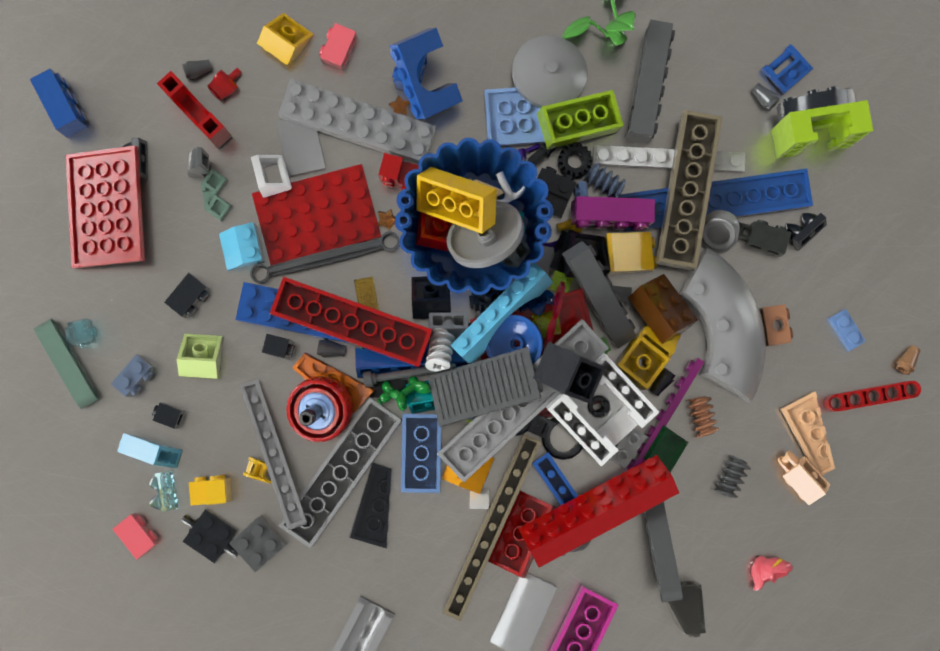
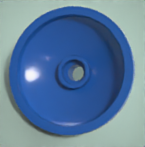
[486,315,543,364]

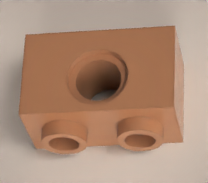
[759,304,793,346]

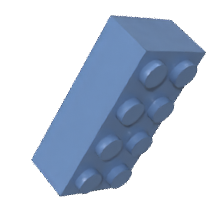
[401,414,442,493]

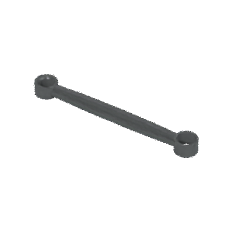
[250,231,400,284]

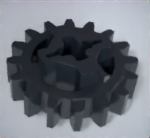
[469,287,507,314]

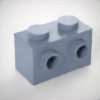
[111,354,156,397]

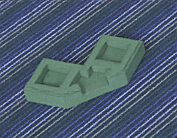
[201,169,233,221]

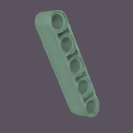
[34,318,99,409]

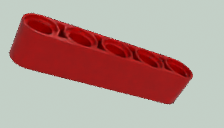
[823,381,921,412]

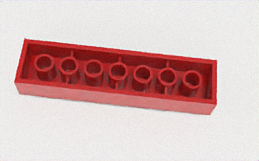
[270,276,433,368]
[518,455,679,568]

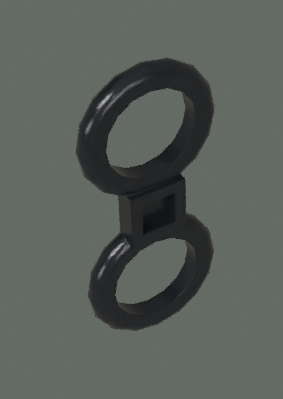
[515,414,583,460]

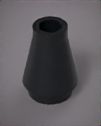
[649,367,676,396]

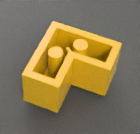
[189,475,233,506]

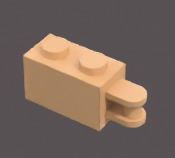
[778,451,831,505]

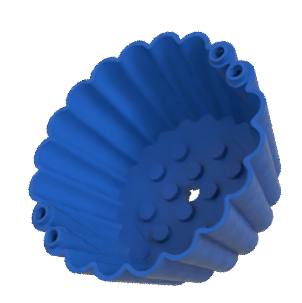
[395,138,554,295]

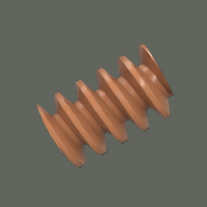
[687,396,719,438]

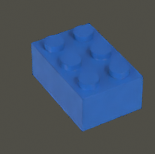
[30,69,87,138]

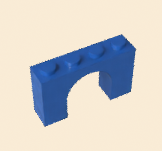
[389,28,463,119]

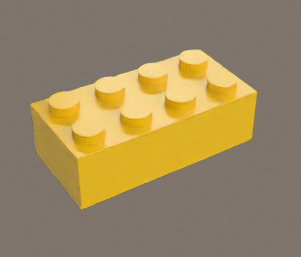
[417,167,497,234]

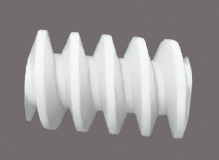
[425,328,455,372]

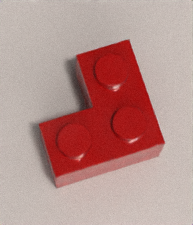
[378,153,419,190]

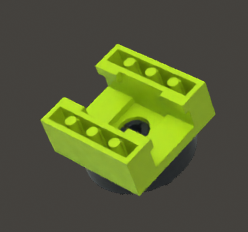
[771,86,873,159]

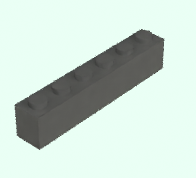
[562,241,637,349]

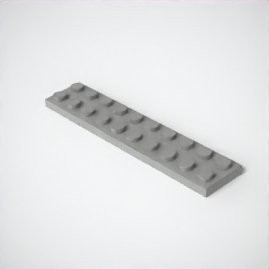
[437,319,609,482]

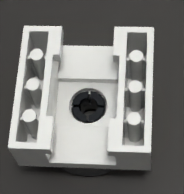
[546,353,659,467]

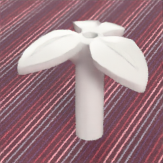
[496,171,525,203]

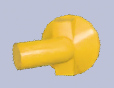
[556,218,582,233]

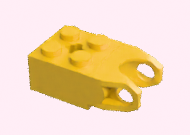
[615,325,681,390]

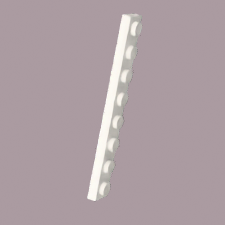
[593,145,745,173]

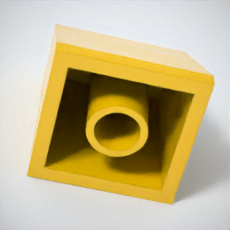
[604,232,657,276]

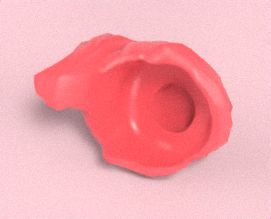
[751,555,793,591]

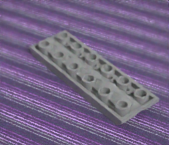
[332,596,395,651]

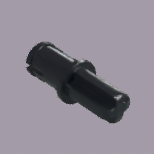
[527,144,558,166]

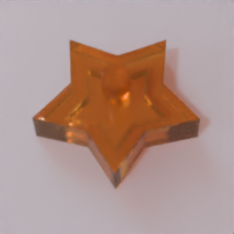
[388,95,410,115]
[378,208,395,230]

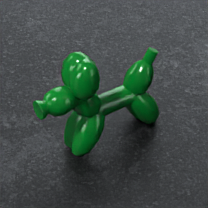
[377,376,431,411]

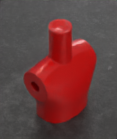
[207,68,242,101]

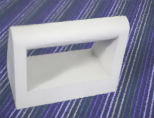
[251,155,292,198]

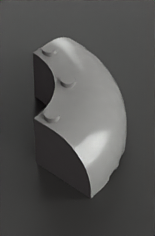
[679,247,766,403]

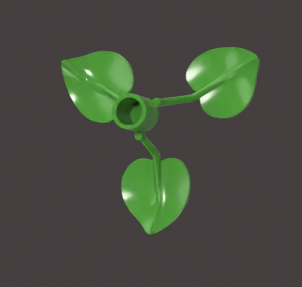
[562,0,636,46]

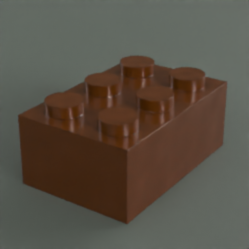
[628,274,698,344]

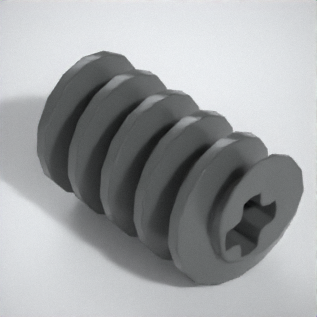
[714,455,751,498]

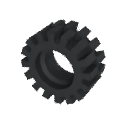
[558,143,593,179]

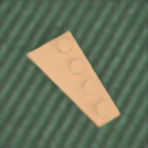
[781,391,835,475]

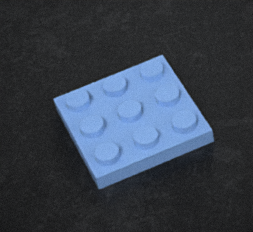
[484,87,545,146]

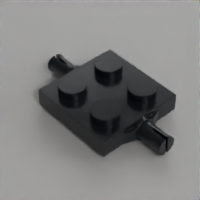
[181,509,238,564]

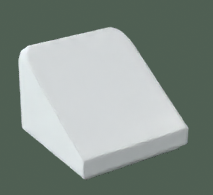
[470,489,489,509]

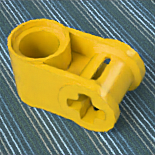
[243,456,272,483]

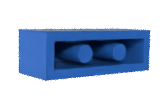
[532,452,578,505]

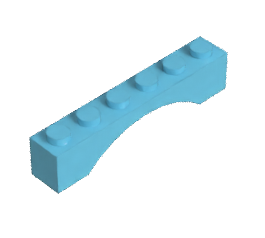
[450,263,553,364]

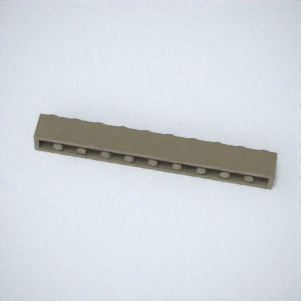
[443,433,542,621]

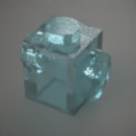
[65,319,97,349]

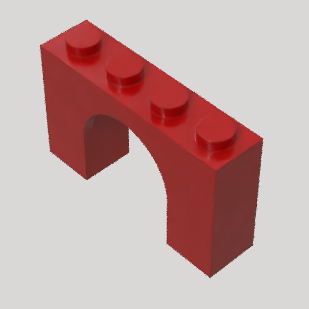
[157,71,232,149]

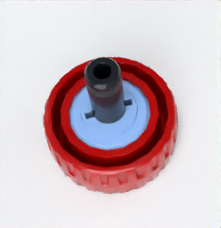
[286,375,354,442]

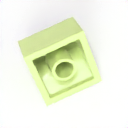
[177,333,223,379]

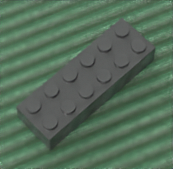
[625,19,675,143]

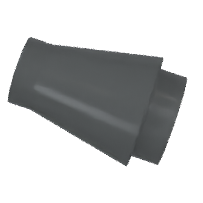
[182,59,212,80]
[751,83,780,110]
[317,338,346,357]

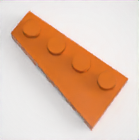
[292,353,375,416]

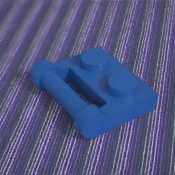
[761,44,813,94]

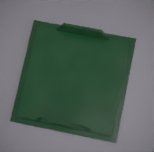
[644,425,689,473]

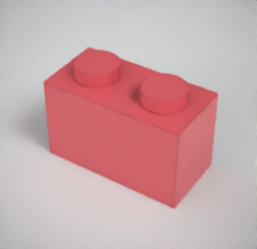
[319,23,357,71]
[113,513,159,560]

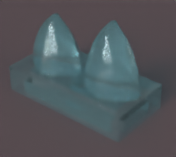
[149,470,179,512]

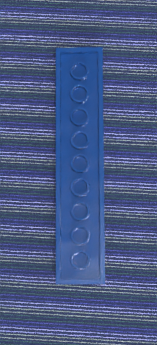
[619,168,813,233]

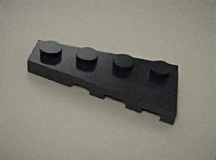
[349,463,392,549]

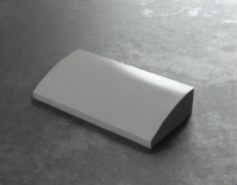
[490,573,558,651]

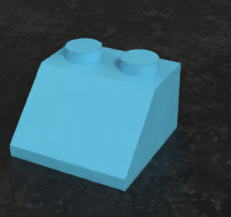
[219,222,265,271]

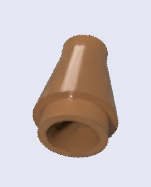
[896,345,921,375]

